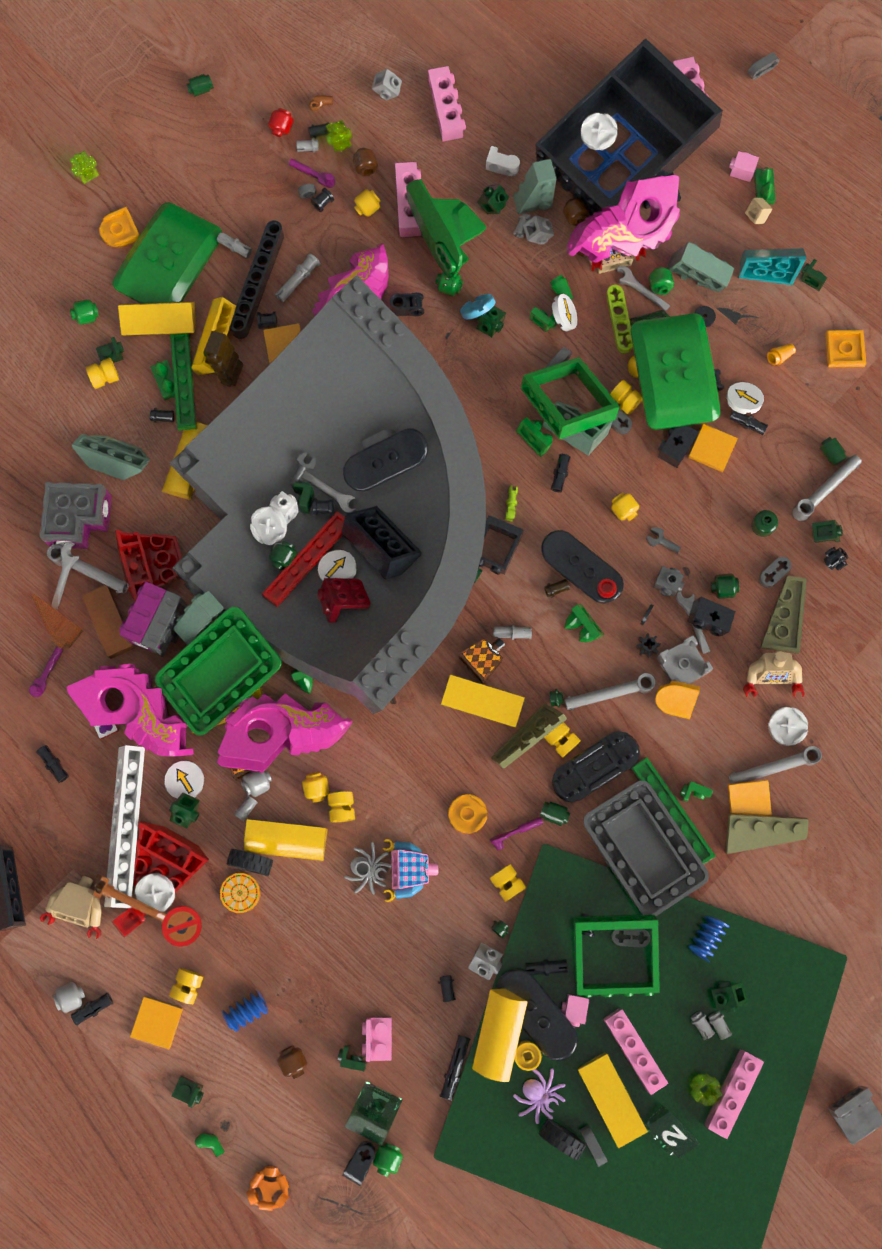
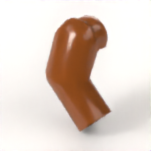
[309,95,333,112]

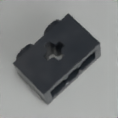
[658,425,699,468]
[687,597,736,637]

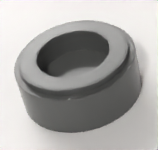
[298,184,316,199]

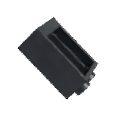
[479,515,523,575]

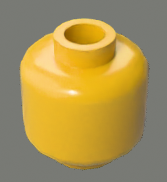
[354,189,381,217]
[611,492,639,521]
[302,772,330,802]

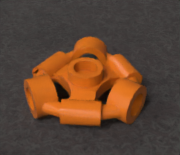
[247,1166,289,1211]

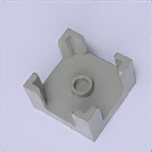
[657,636,713,684]

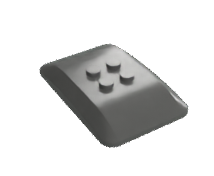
[583,781,709,916]

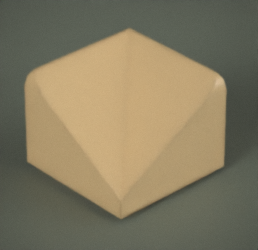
[745,198,772,224]

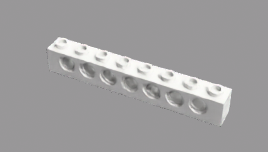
[104,745,145,908]

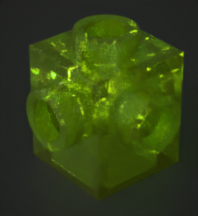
[326,120,353,152]
[69,150,99,184]
[690,1073,723,1106]

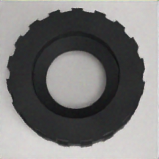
[226,849,273,876]
[538,1119,587,1160]

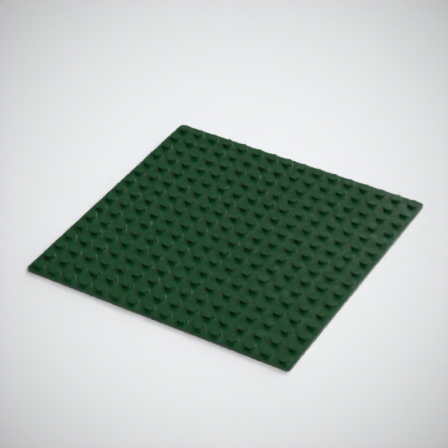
[434,844,847,1249]

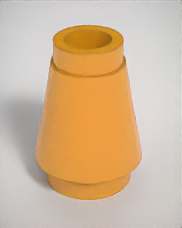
[767,343,796,366]

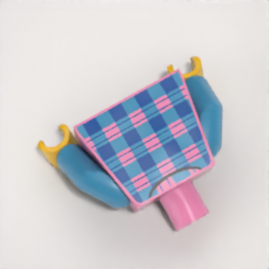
[383,839,438,902]

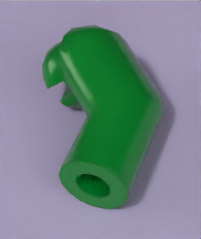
[195,1133,225,1157]

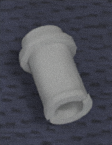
[296,138,319,153]
[513,213,532,238]
[234,796,258,822]
[691,1011,715,1040]
[708,1011,732,1040]

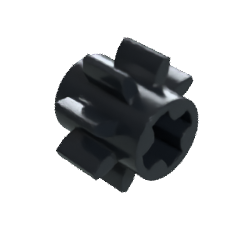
[824,547,849,571]
[636,633,661,658]

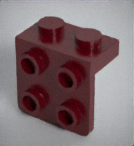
[317,578,371,623]

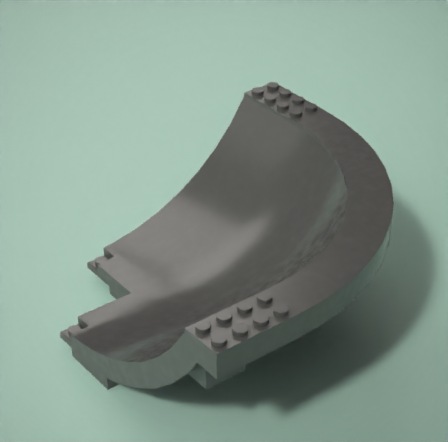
[169,275,486,714]

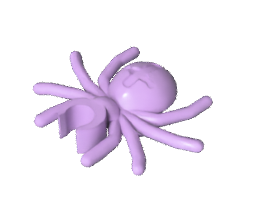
[513,1069,565,1124]

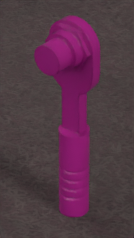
[289,158,336,188]
[29,646,63,697]
[490,817,543,850]

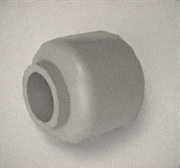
[241,771,272,797]
[52,982,85,1013]

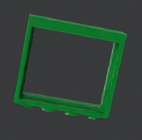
[520,357,620,440]
[573,914,660,998]

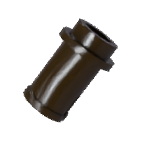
[544,579,570,598]

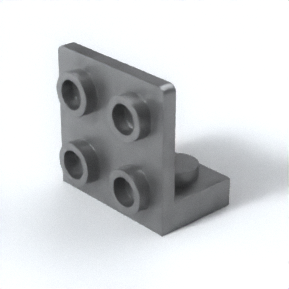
[828,1085,882,1145]

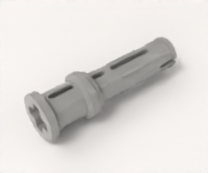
[275,253,321,303]

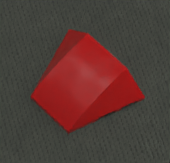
[115,530,182,601]
[133,821,209,893]

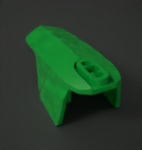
[406,179,486,278]

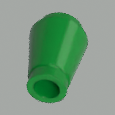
[550,275,574,300]

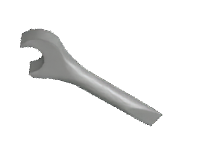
[617,266,670,311]
[302,471,357,513]
[51,544,79,609]
[676,592,710,654]

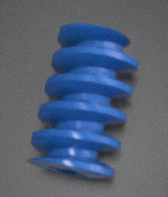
[688,916,730,962]
[221,990,268,1032]

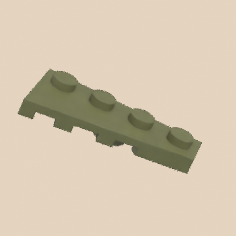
[760,576,807,654]
[491,703,567,769]
[725,813,809,854]

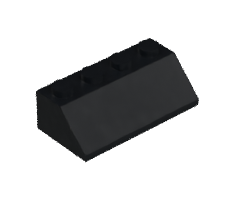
[342,506,422,580]
[0,845,26,931]

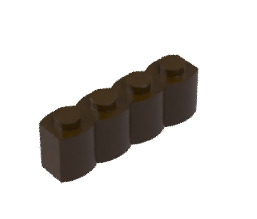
[203,331,243,387]

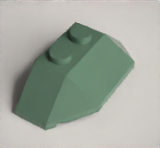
[72,434,150,480]

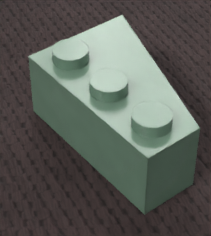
[513,159,556,214]
[667,242,734,292]
[543,401,613,456]
[174,591,224,645]

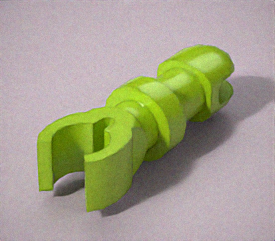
[505,485,518,521]

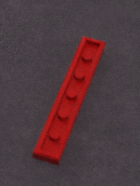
[262,511,345,607]

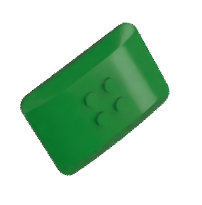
[113,202,223,304]
[630,313,720,430]
[155,607,282,735]

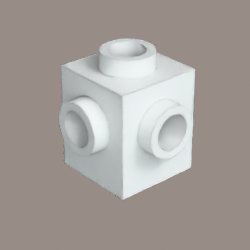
[270,491,299,524]

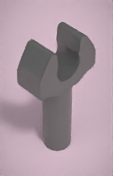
[290,452,316,485]
[646,528,681,554]

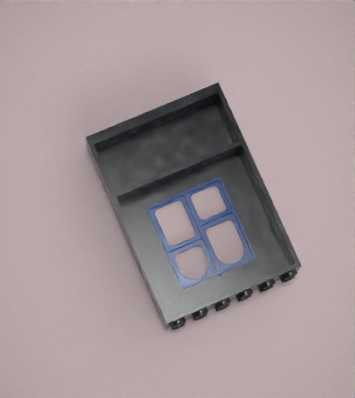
[535,38,723,216]

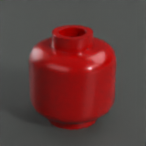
[268,108,294,137]

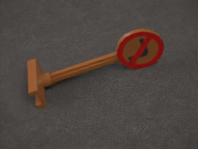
[88,874,202,947]

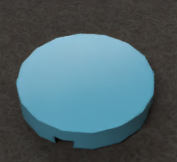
[460,294,496,319]

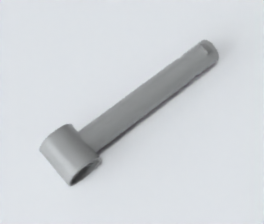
[792,455,862,521]
[47,544,129,594]
[564,673,655,710]
[729,746,822,783]

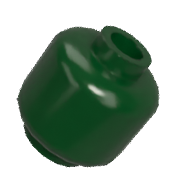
[751,510,778,537]
[269,540,297,571]
[711,573,740,599]

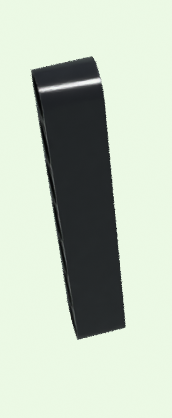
[230,220,284,339]

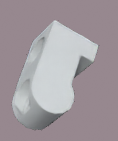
[485,146,520,177]

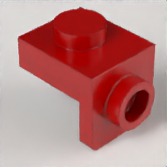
[112,907,146,938]

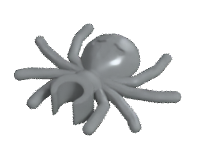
[344,842,392,895]

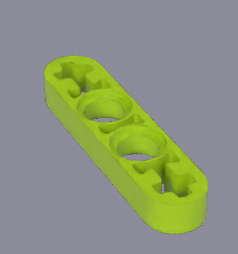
[606,285,633,354]

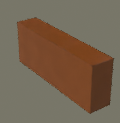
[82,585,135,659]

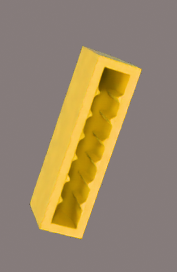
[191,297,236,375]
[118,302,196,335]
[162,422,208,500]
[441,675,525,727]
[244,819,328,861]
[472,989,527,1082]
[578,1052,648,1148]

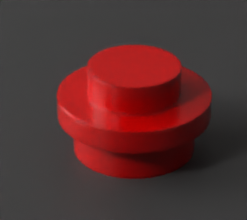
[597,579,617,598]

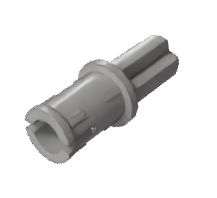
[217,233,252,259]
[493,625,532,640]

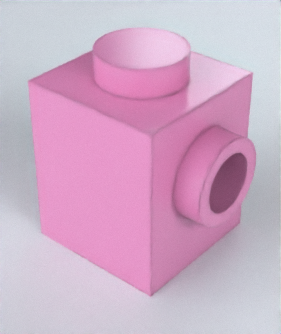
[729,151,759,182]
[561,994,589,1027]

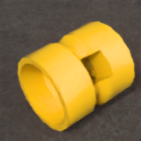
[86,358,120,389]
[610,380,642,415]
[544,722,581,758]
[327,792,355,823]
[490,864,526,902]
[169,968,204,1005]
[514,1040,542,1071]

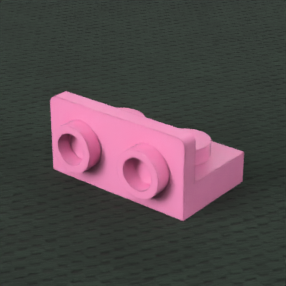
[362,1017,392,1062]

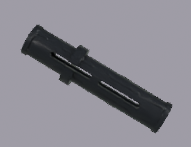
[440,1035,471,1101]

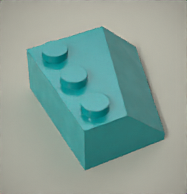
[738,248,806,285]

